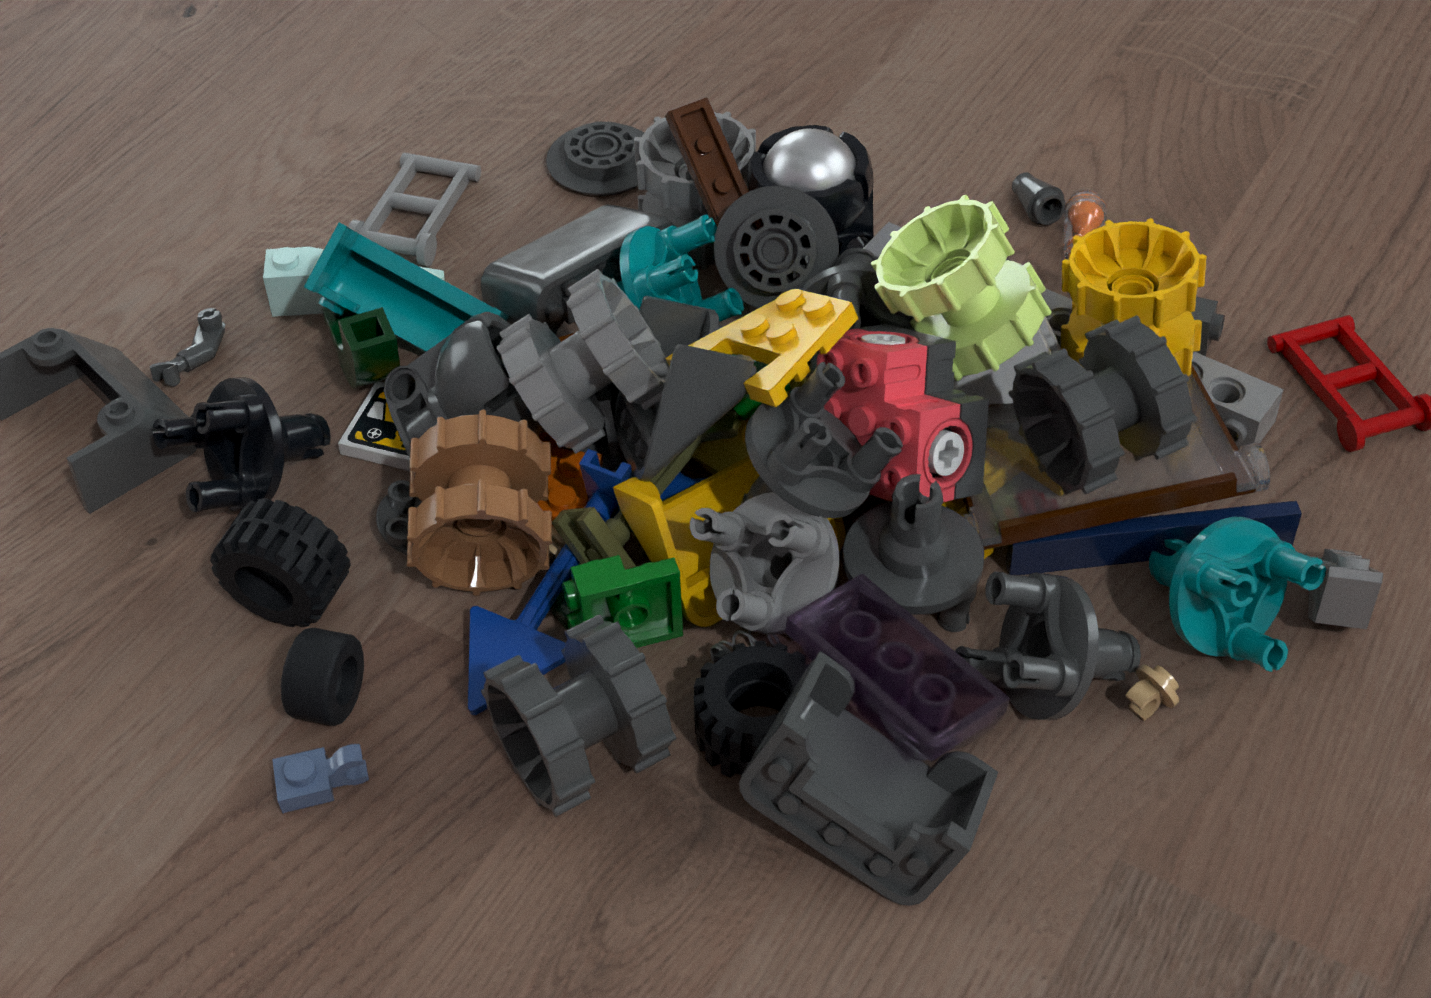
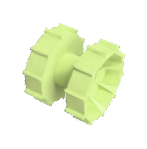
[871,195,1052,381]

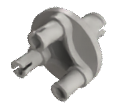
[690,492,839,634]

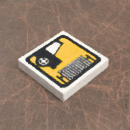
[338,382,410,471]

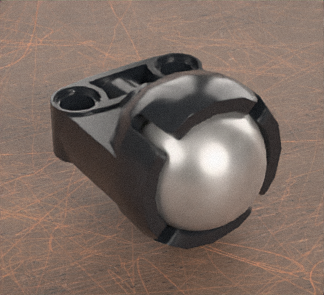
[747,125,874,280]

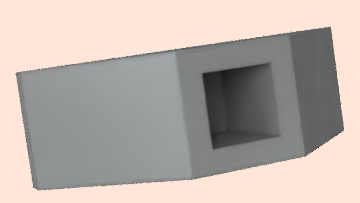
[1308,549,1383,629]

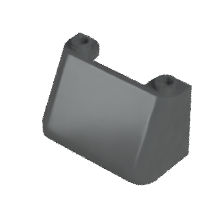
[481,204,677,335]
[739,651,998,906]

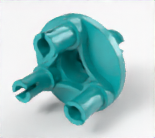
[617,214,744,322]
[1149,517,1326,672]

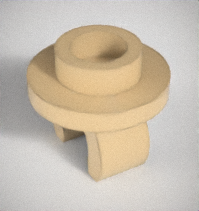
[1126,665,1179,721]

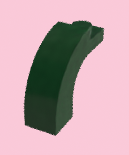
[322,307,400,389]

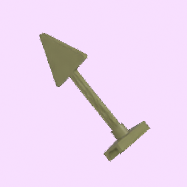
[552,408,741,569]

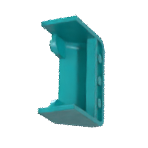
[304,222,509,352]

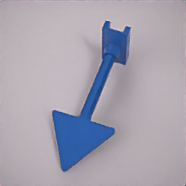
[468,449,634,715]

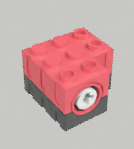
[816,324,989,502]

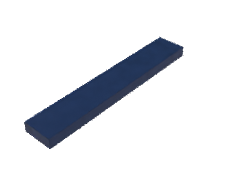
[1006,501,1302,575]

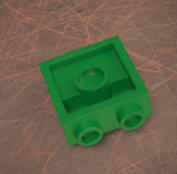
[562,555,683,648]

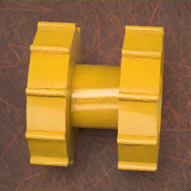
[1061,218,1207,376]

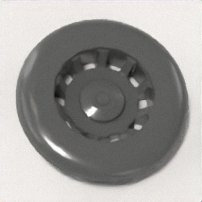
[546,121,644,196]
[714,186,839,308]

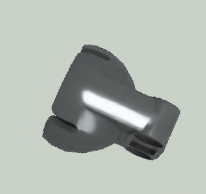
[384,311,545,457]

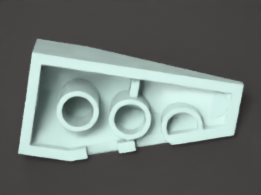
[263,247,445,317]

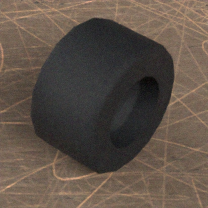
[281,628,364,726]

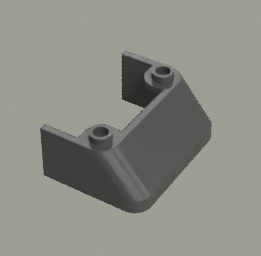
[0,328,197,514]

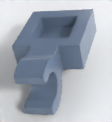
[272,744,369,813]

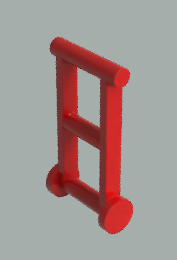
[1267,315,1431,452]

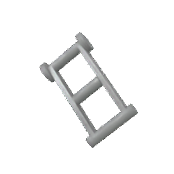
[348,153,481,267]

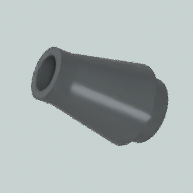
[1012,172,1066,225]

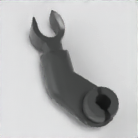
[150,308,226,386]

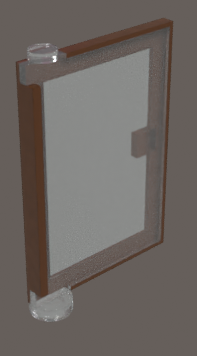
[963,365,1270,550]

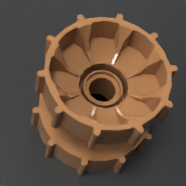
[407,410,552,596]

